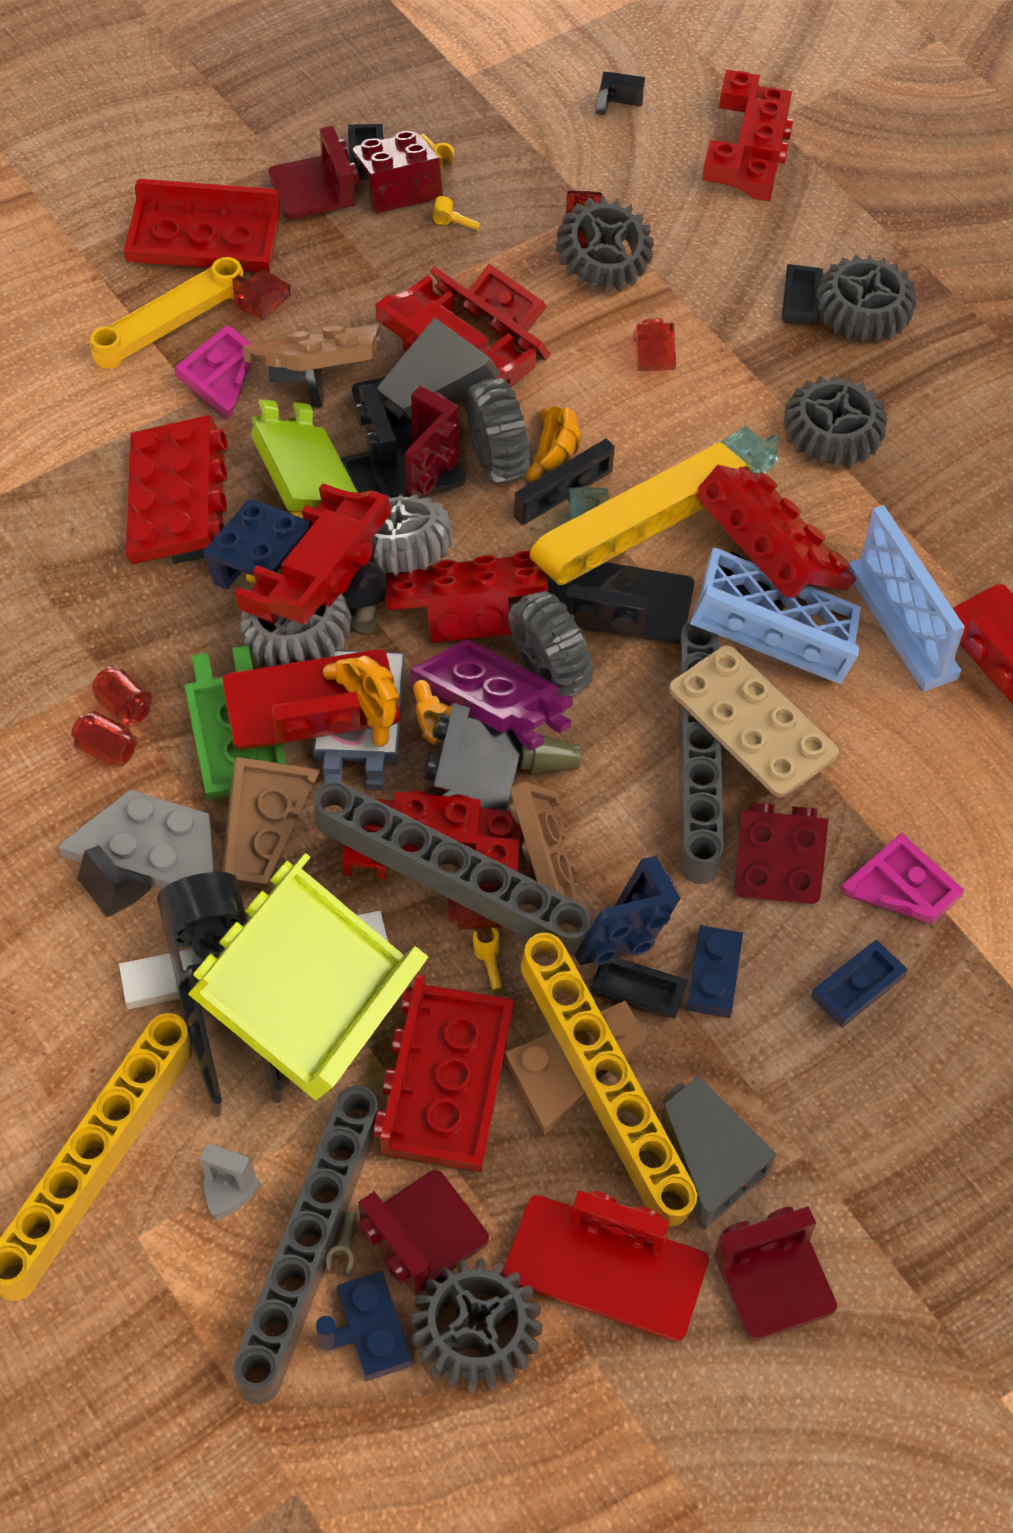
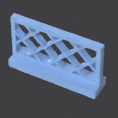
[847,505,965,692]
[690,547,861,685]

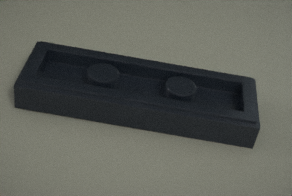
[514,438,615,526]

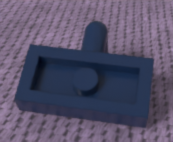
[316,1271,412,1382]

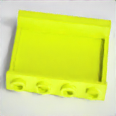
[188,853,429,1101]

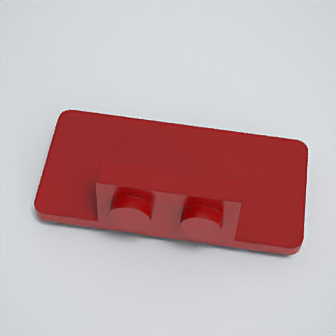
[385,551,548,643]
[945,584,1013,704]
[222,649,400,750]
[503,1190,709,1342]

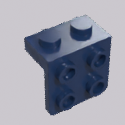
[203,499,311,589]
[575,856,681,965]

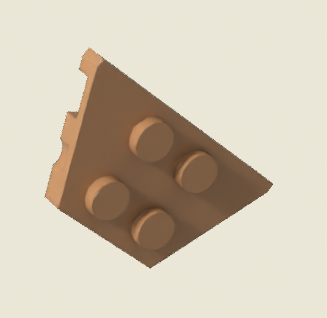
[242,324,381,372]

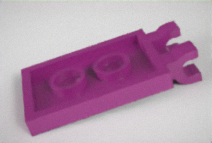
[410,639,573,751]

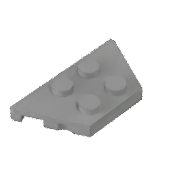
[59,790,215,888]

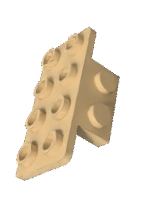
[669,645,839,798]

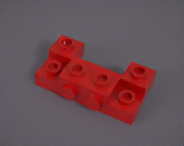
[702,69,794,202]
[375,275,536,387]
[234,483,392,625]
[342,791,522,887]

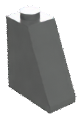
[376,317,501,421]
[661,1076,776,1230]

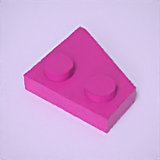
[175,324,252,420]
[842,833,964,924]

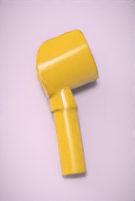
[421,134,454,168]
[432,196,481,231]
[473,927,503,992]

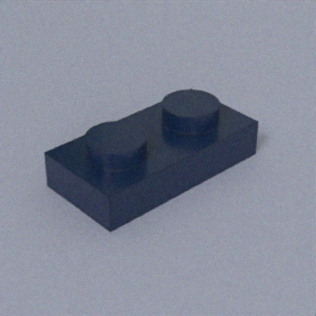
[686,925,743,1018]
[811,939,908,1028]

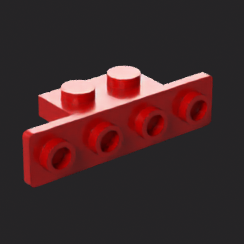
[430,264,551,360]

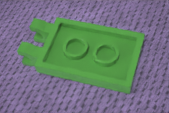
[184,645,287,801]

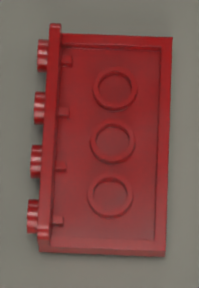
[124,179,280,273]
[125,415,228,564]
[696,464,857,598]
[373,974,514,1173]

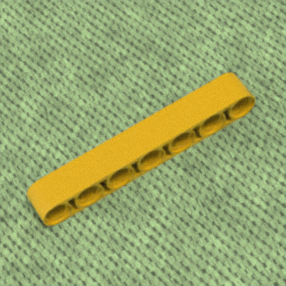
[530,442,751,585]
[521,933,697,1228]
[0,1013,192,1301]

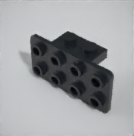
[352,376,466,498]
[547,562,694,644]

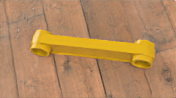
[90,257,244,369]

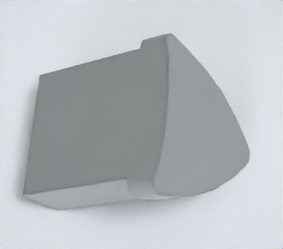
[199,1143,260,1220]

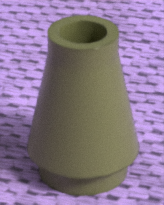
[518,735,581,774]

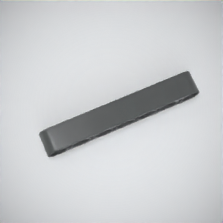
[678,620,723,884]
[314,781,590,956]
[233,1085,378,1404]

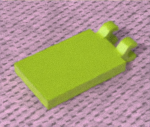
[250,399,358,511]

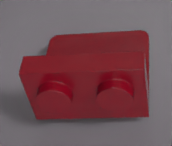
[268,126,359,220]
[352,131,443,214]
[405,385,460,498]
[734,802,829,904]
[357,1170,489,1296]
[714,1206,837,1341]

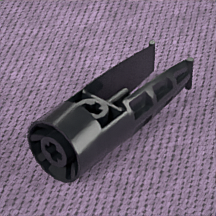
[157,872,284,1117]

